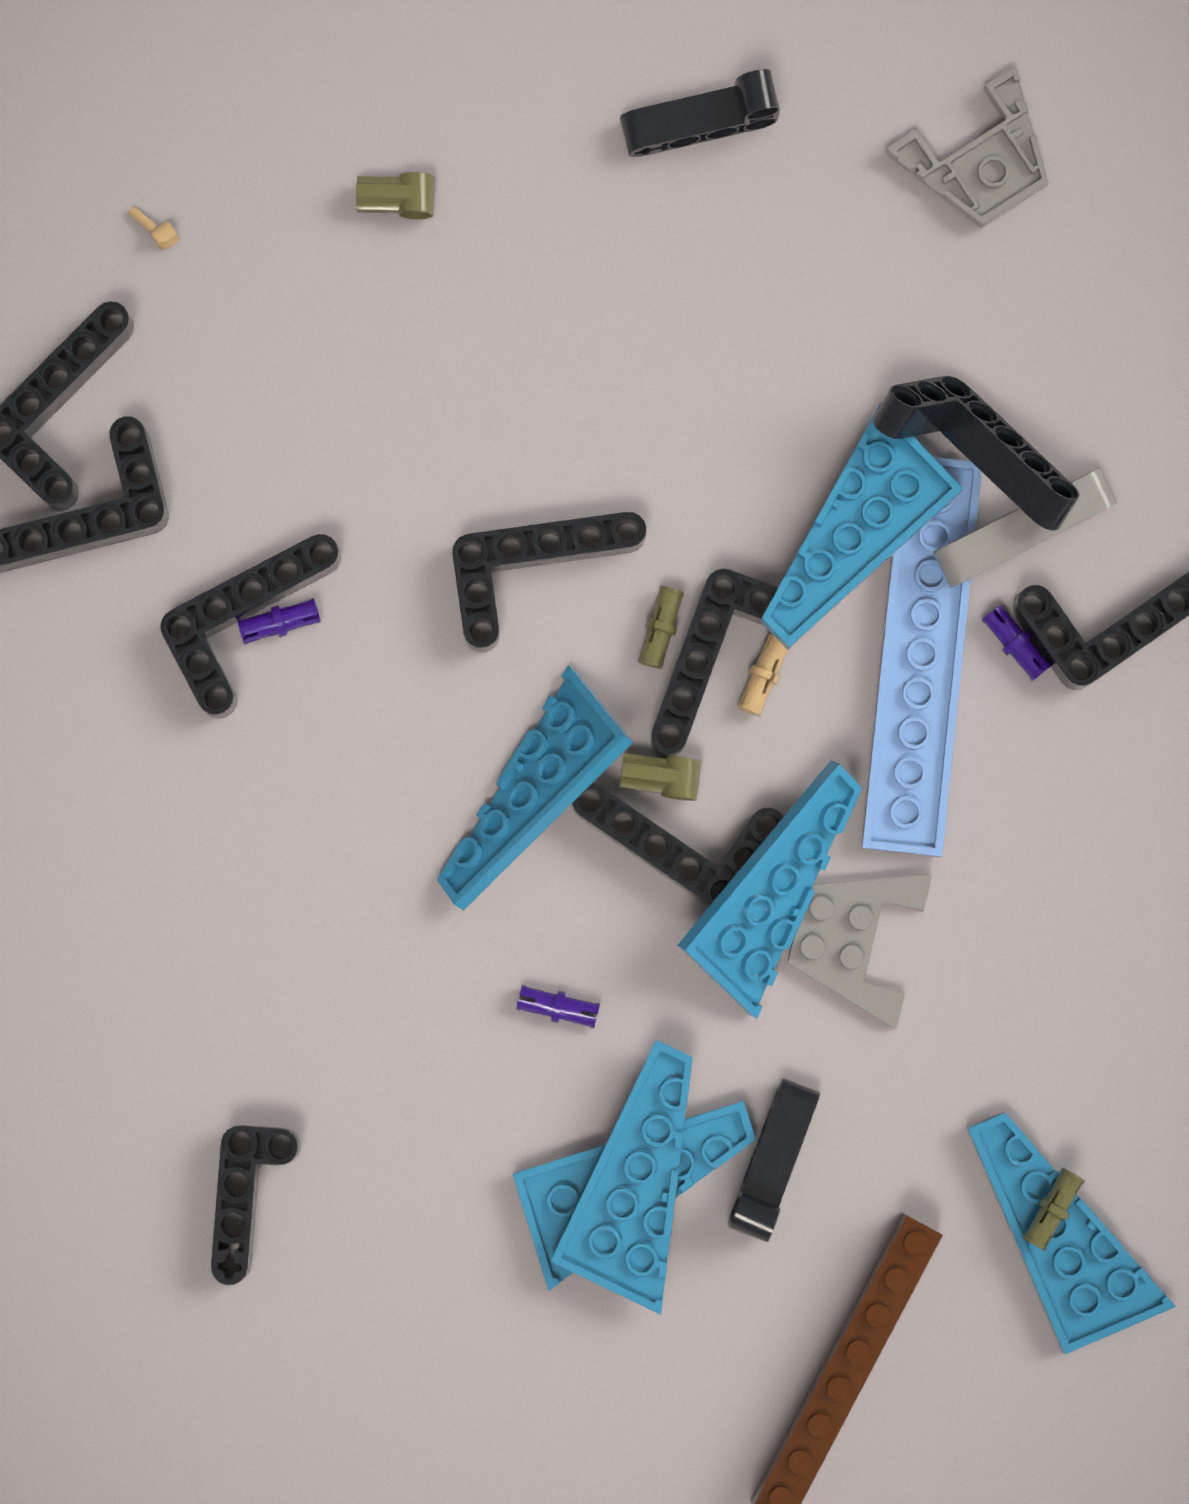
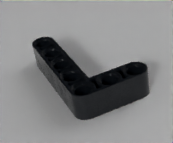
[0,301,134,511]
[873,376,1080,531]
[0,416,169,573]
[452,512,646,653]
[160,534,341,719]
[650,568,810,757]
[1013,572,1189,690]
[572,783,784,907]

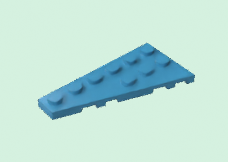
[761,403,963,650]
[437,665,633,911]
[677,760,862,1019]
[550,1040,693,1315]
[512,1101,756,1291]
[967,1112,1176,1354]

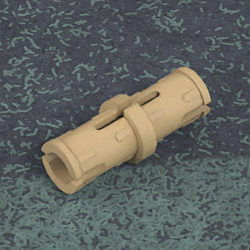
[737,633,788,717]

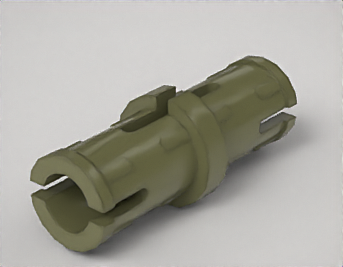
[638,586,684,669]
[1022,1167,1085,1251]

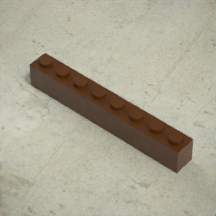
[750,1213,943,1504]

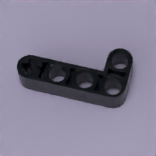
[620,69,780,157]
[727,1078,820,1243]
[211,1125,301,1285]

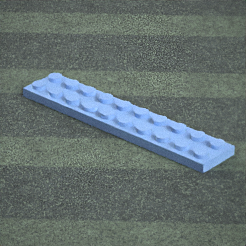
[861,457,982,858]

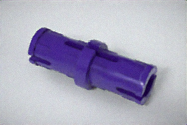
[237,598,321,645]
[981,604,1052,681]
[516,985,600,1029]

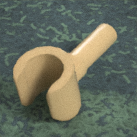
[128,206,180,249]

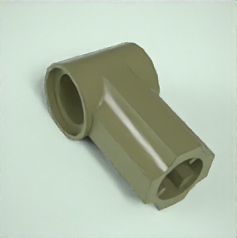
[356,172,435,220]
[620,753,702,801]

